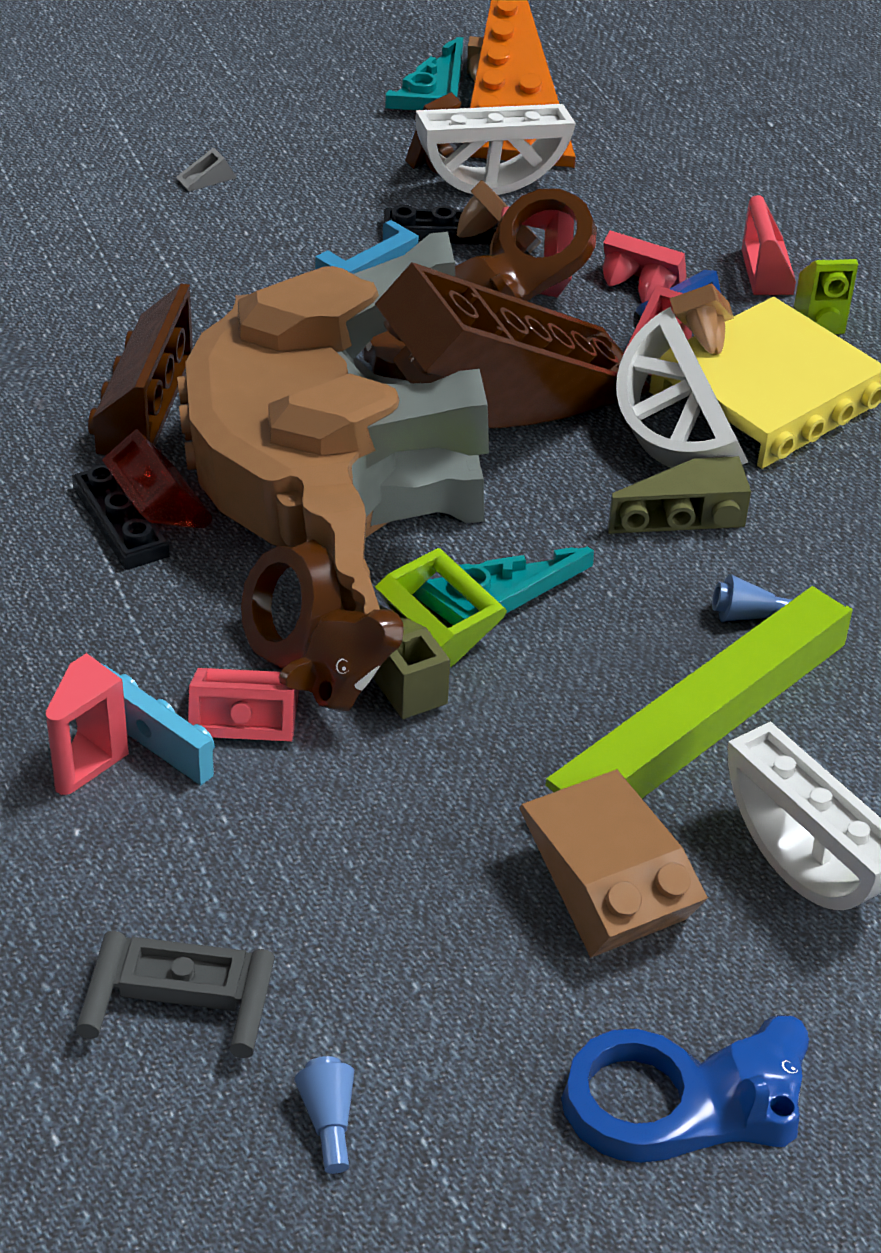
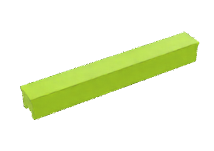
[545,586,853,798]

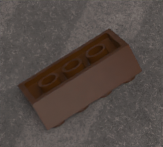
[88,283,193,461]

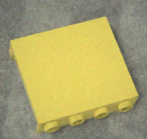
[649,296,881,469]

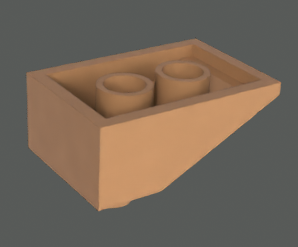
[519,769,708,958]

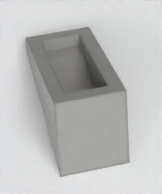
[176,147,237,191]

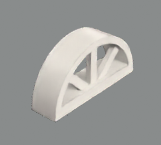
[415,104,576,195]
[616,307,748,468]
[728,721,881,910]

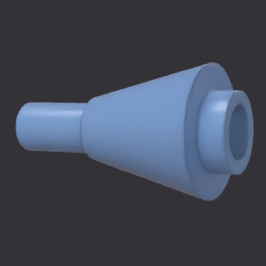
[712,574,792,622]
[294,1056,355,1174]

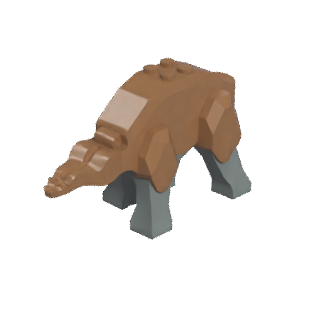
[177,232,489,614]

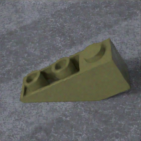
[608,456,751,534]
[373,605,450,720]

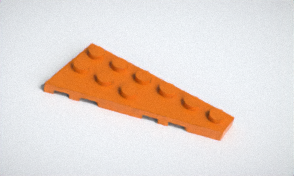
[464,0,576,168]

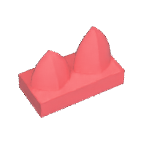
[603,230,687,303]

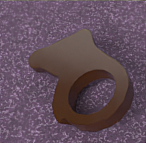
[455,188,597,301]

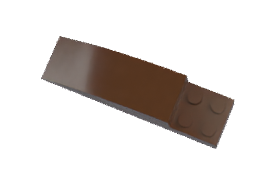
[375,262,650,428]

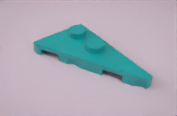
[385,37,464,110]
[412,546,594,625]

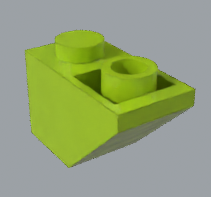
[794,259,859,334]

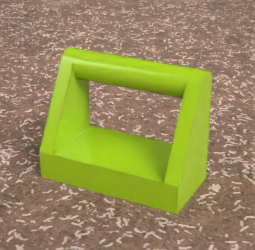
[375,548,507,667]

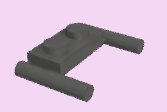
[76,931,275,1058]

